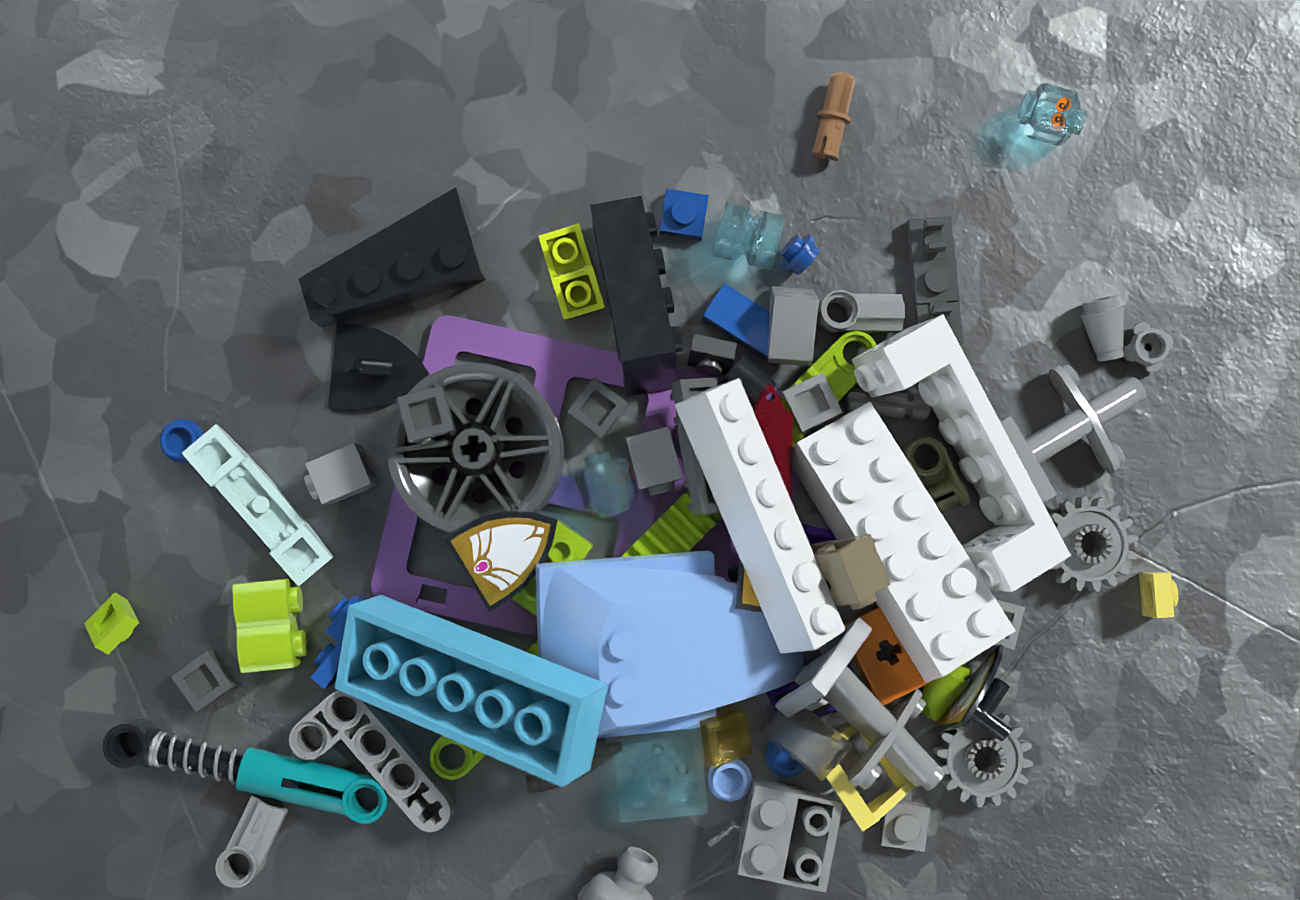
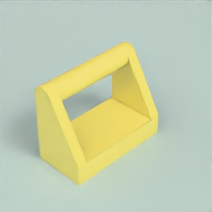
[807,721,915,832]

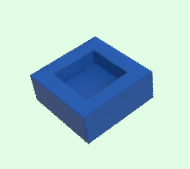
[660,189,709,240]

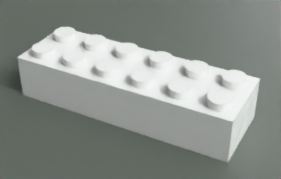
[792,402,1016,683]

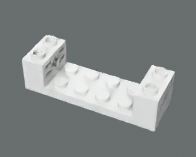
[851,315,1071,592]

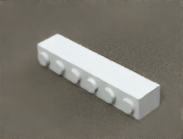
[675,378,846,654]

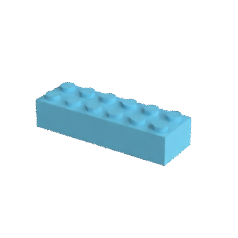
[335,595,608,787]

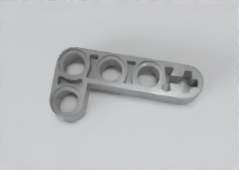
[289,690,456,832]

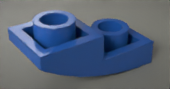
[311,595,367,689]

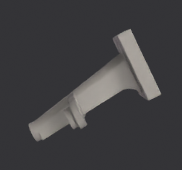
[999,365,1147,503]
[775,617,945,791]

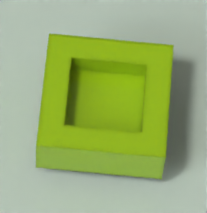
[84,592,139,655]

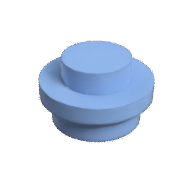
[708,756,752,802]

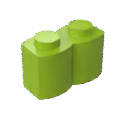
[232,578,307,673]

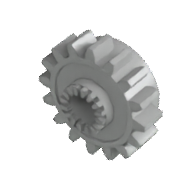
[1049,496,1139,592]
[933,713,1033,808]

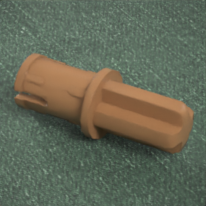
[811,72,855,161]

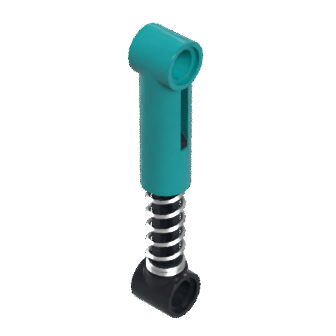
[103,718,393,824]

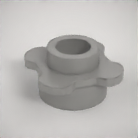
[1123,322,1173,373]

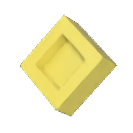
[1139,572,1178,618]

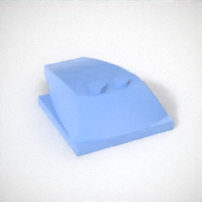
[536,551,803,739]

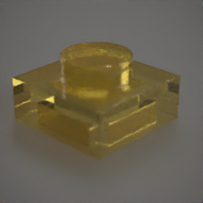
[699,709,752,767]

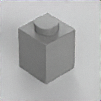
[626,427,683,496]
[304,443,378,505]

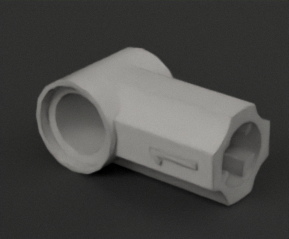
[816,290,905,335]
[215,794,289,888]

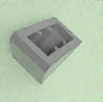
[768,286,819,366]

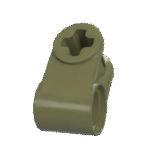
[901,437,970,513]

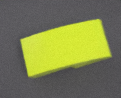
[538,223,605,320]

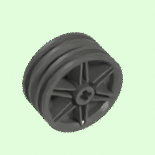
[387,363,564,533]

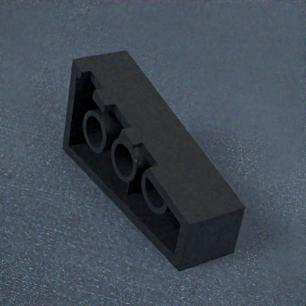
[298,187,486,328]
[590,196,683,397]

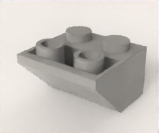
[734,777,843,893]

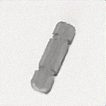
[845,387,931,420]

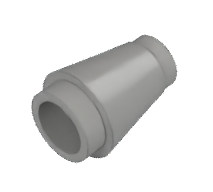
[1080,296,1124,361]

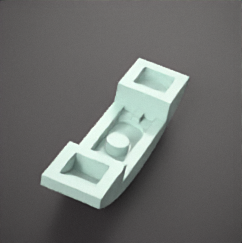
[182,424,333,587]

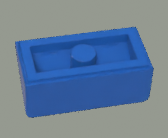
[701,283,775,366]

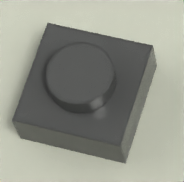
[687,334,737,376]
[567,377,629,439]
[397,385,456,443]
[171,649,237,713]

